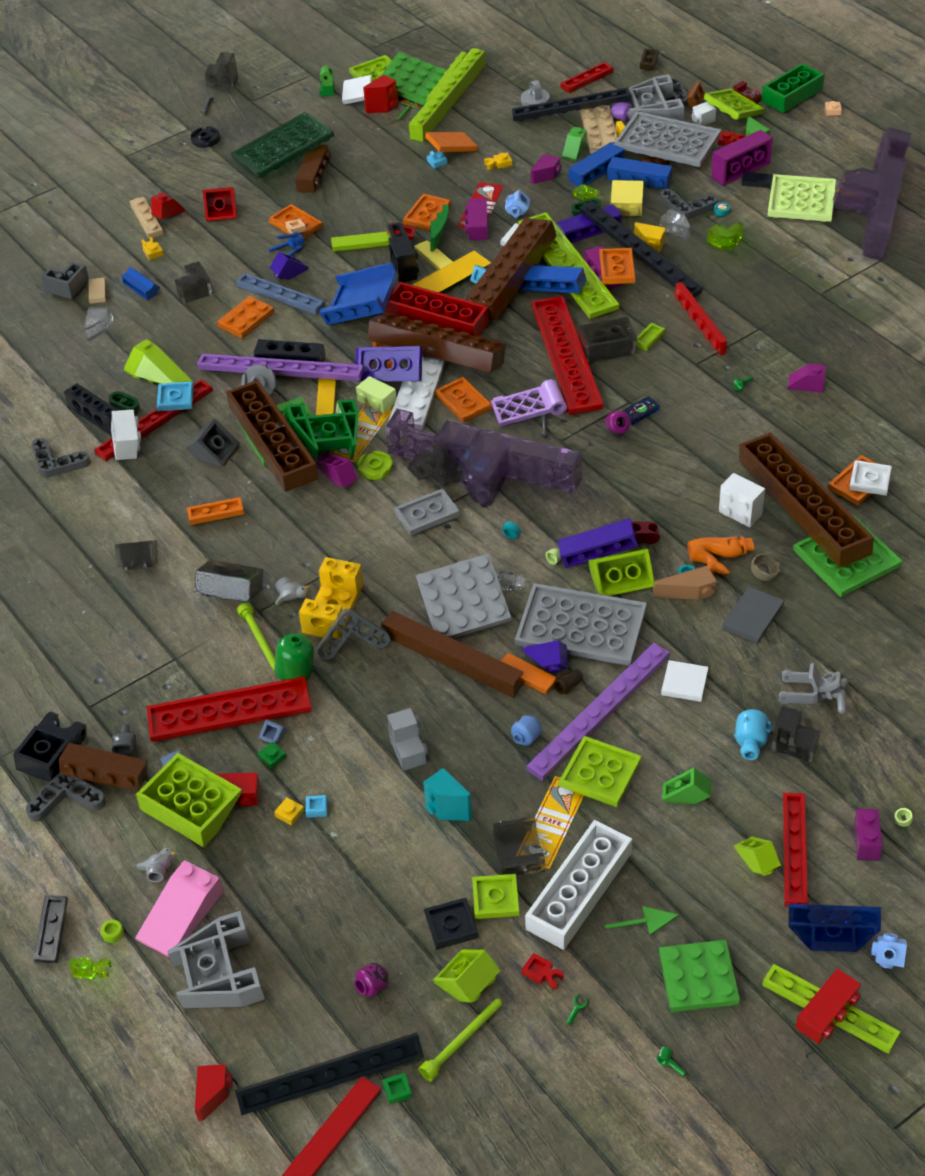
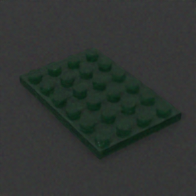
[230,112,335,178]

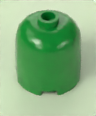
[274,633,314,680]

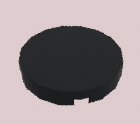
[191,126,220,148]

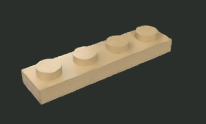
[130,197,164,239]

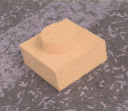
[824,101,842,116]
[285,218,306,234]

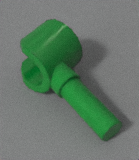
[733,376,753,391]
[566,994,589,1025]
[657,1046,687,1077]

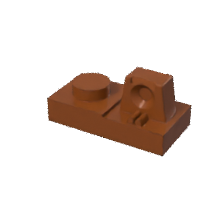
[687,82,705,111]

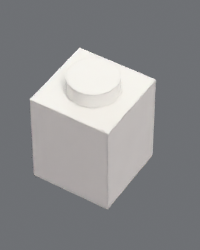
[692,102,716,125]

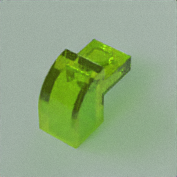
[707,221,743,250]

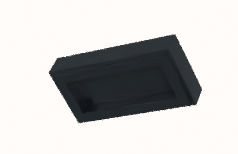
[741,172,773,188]

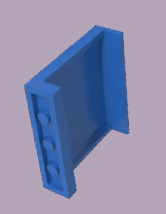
[320,262,399,325]

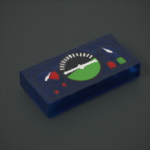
[622,396,660,425]

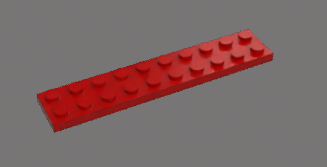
[531,296,603,415]

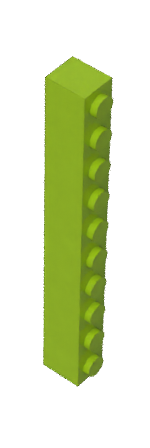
[409,48,486,142]

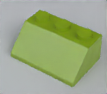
[588,549,654,596]

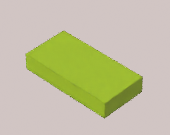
[633,323,665,351]

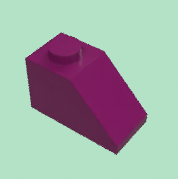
[531,154,562,184]
[788,364,826,393]

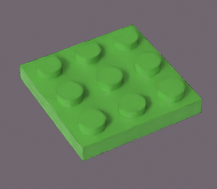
[659,940,740,1012]

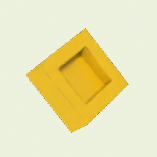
[274,797,304,826]

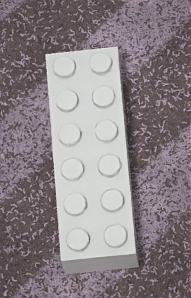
[525,820,632,950]

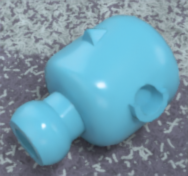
[733,709,772,760]

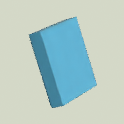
[157,381,194,411]

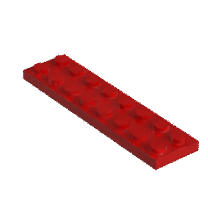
[146,676,312,742]

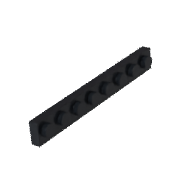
[512,87,630,121]
[235,1032,424,1115]

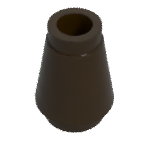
[553,669,583,694]

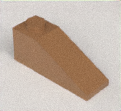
[653,566,717,600]

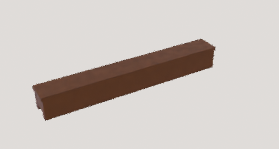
[381,611,524,698]

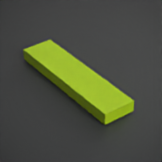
[331,231,389,252]

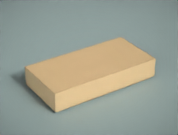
[89,277,106,304]

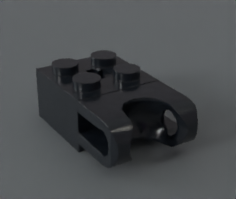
[388,223,419,282]
[13,711,87,782]

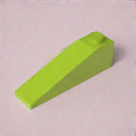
[124,339,193,384]

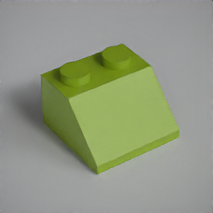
[433,949,501,1003]

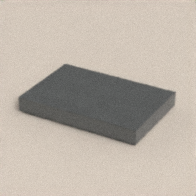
[722,587,784,644]

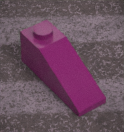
[316,453,358,488]

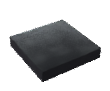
[424,898,479,950]

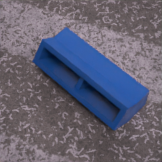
[121,267,160,300]

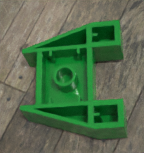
[284,399,359,463]

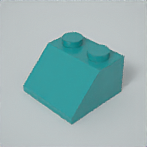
[423,768,472,821]

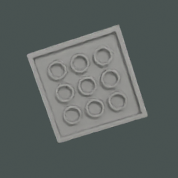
[415,553,512,639]

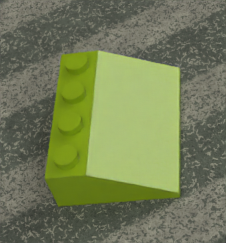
[136,753,242,847]

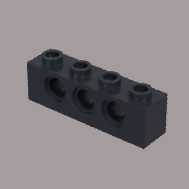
[254,339,326,362]
[64,383,119,436]

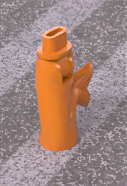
[687,536,754,575]

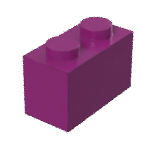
[854,809,882,861]

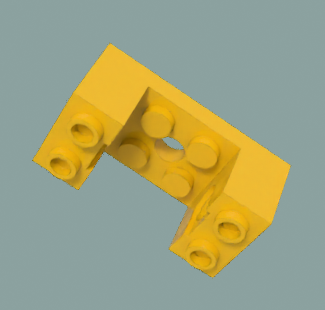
[299,557,364,639]

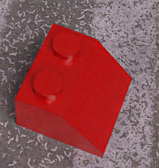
[363,75,398,114]
[202,187,237,221]

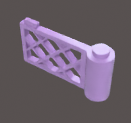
[491,379,567,427]

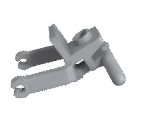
[779,663,849,714]

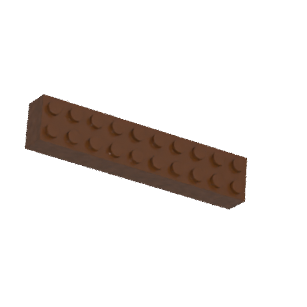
[739,432,874,568]

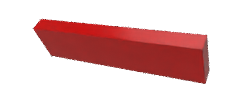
[560,62,613,94]

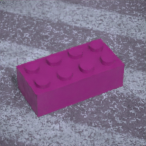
[711,130,773,186]

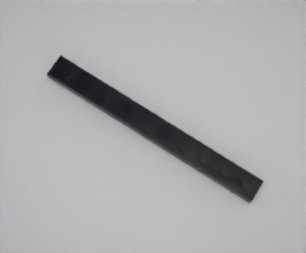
[580,201,703,297]

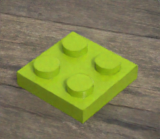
[472,874,519,919]

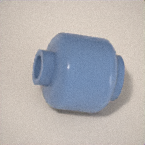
[511,715,542,746]

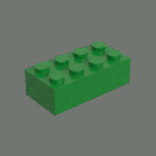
[761,63,825,113]

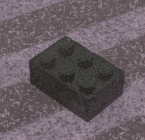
[579,317,637,362]
[195,560,263,603]

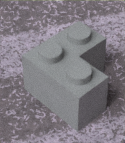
[387,708,428,771]

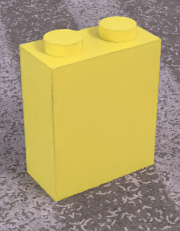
[611,180,643,216]

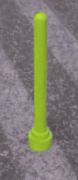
[237,602,275,673]
[418,998,502,1082]

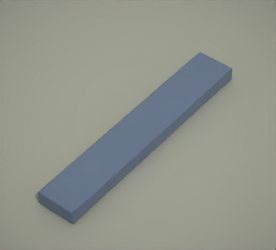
[236,273,325,315]

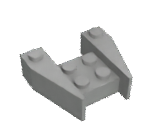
[626,74,684,121]
[167,911,265,1008]

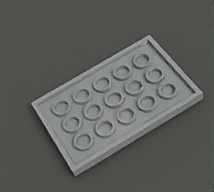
[614,111,722,167]
[515,583,647,666]

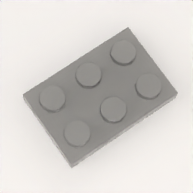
[394,488,460,536]

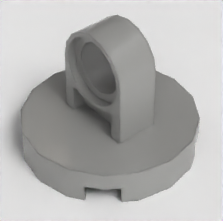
[521,80,550,106]
[241,364,276,395]

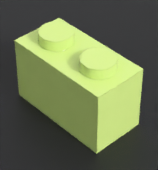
[356,376,397,413]

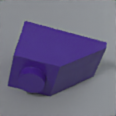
[270,251,309,279]
[522,640,568,673]

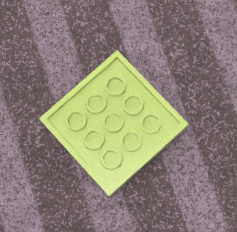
[767,174,836,222]

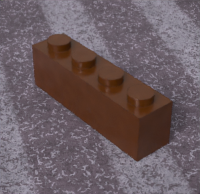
[295,143,331,193]
[59,743,147,792]

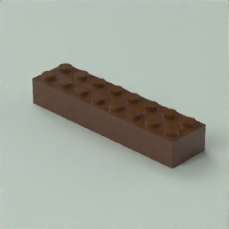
[465,218,557,320]
[367,312,506,373]
[226,380,318,492]

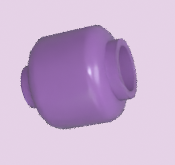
[611,102,633,122]

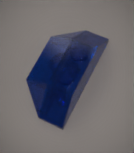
[788,904,881,952]

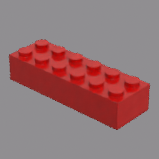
[385,282,489,336]

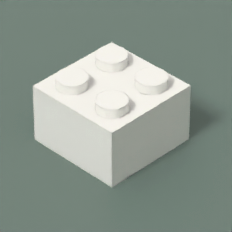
[111,410,141,460]
[719,473,765,527]

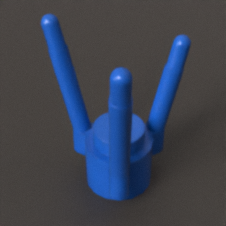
[268,232,304,256]

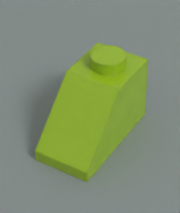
[734,837,781,876]

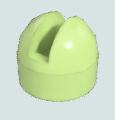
[545,548,562,565]
[895,808,913,827]

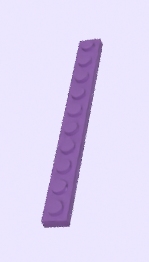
[197,354,364,381]
[527,643,670,781]

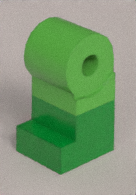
[319,66,335,96]

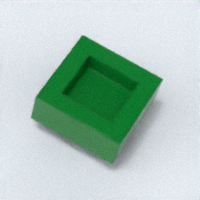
[257,741,287,770]
[382,1073,412,1105]

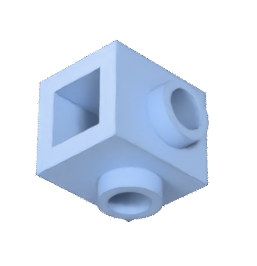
[505,190,530,218]
[871,933,907,969]

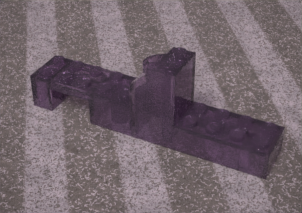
[832,127,912,260]
[386,409,582,506]

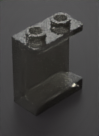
[493,817,545,876]

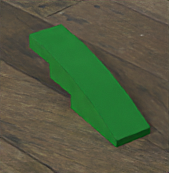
[430,204,449,251]

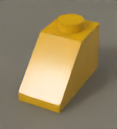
[634,222,666,252]

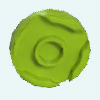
[357,451,393,480]

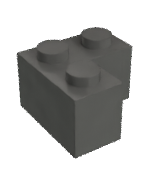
[41,261,89,299]

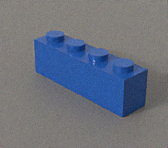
[569,142,624,188]
[607,157,672,189]
[520,265,587,293]

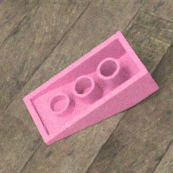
[135,860,223,957]

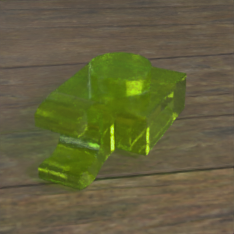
[572,184,600,201]
[68,957,112,979]

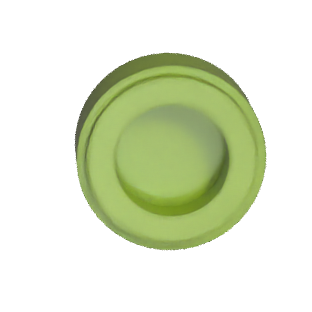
[100,920,124,943]

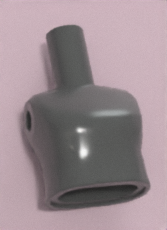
[112,724,136,755]

